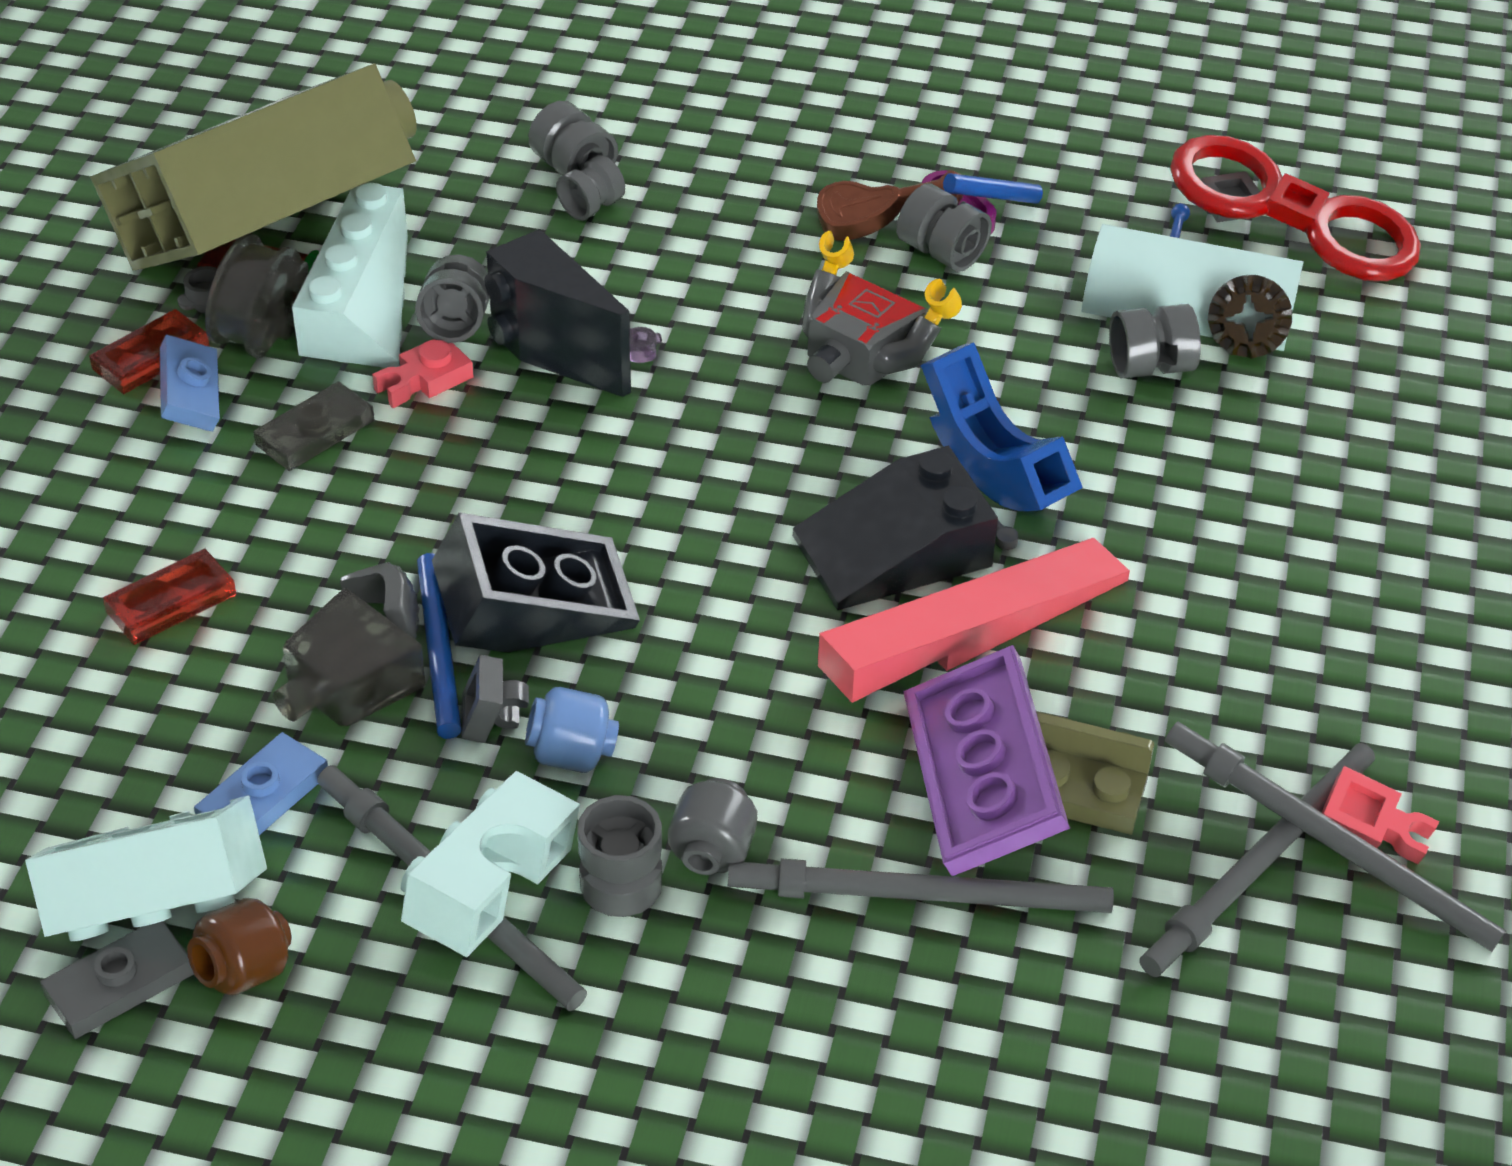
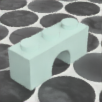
[401,771,580,957]

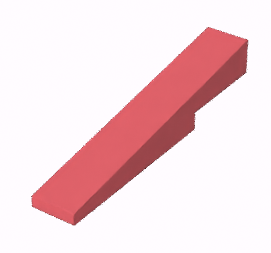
[818,538,1130,703]

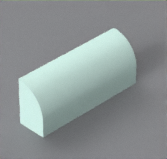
[1081,224,1304,351]

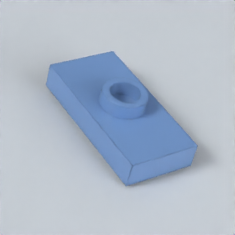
[160,334,220,432]
[194,732,328,835]

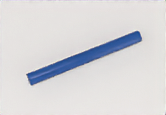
[417,553,461,739]

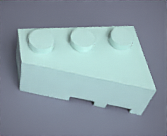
[25,795,267,941]

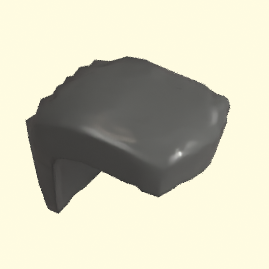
[340,562,420,641]

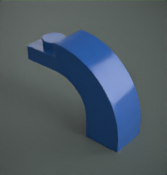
[921,342,1083,511]

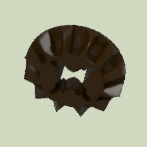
[1208,275,1293,359]

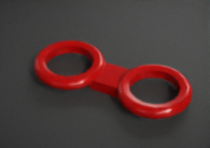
[1170,135,1421,282]

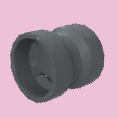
[556,155,625,221]

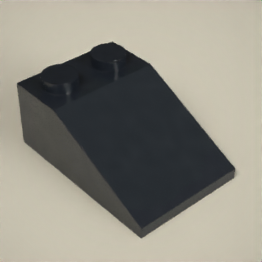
[484,229,631,397]
[792,445,998,611]
[432,513,640,653]

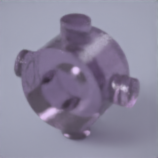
[630,327,662,363]

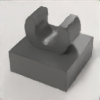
[462,655,529,743]

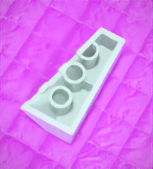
[292,183,408,368]

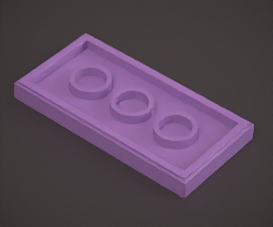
[903,645,1070,876]

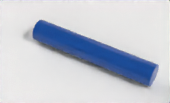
[943,173,1043,204]

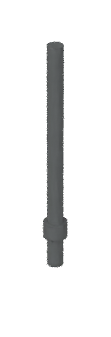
[1165,721,1506,952]
[1139,743,1375,977]
[317,765,587,1011]
[727,858,1114,913]

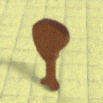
[817,170,963,241]

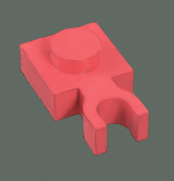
[372,339,474,408]
[1322,766,1439,864]

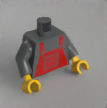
[802,231,962,385]

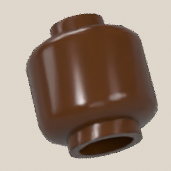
[187,898,292,996]

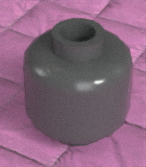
[668,778,758,875]

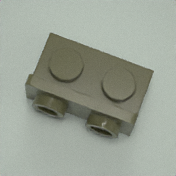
[1036,712,1154,835]

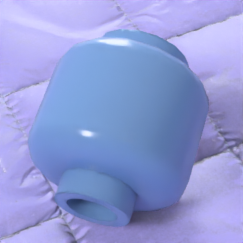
[525,687,619,773]

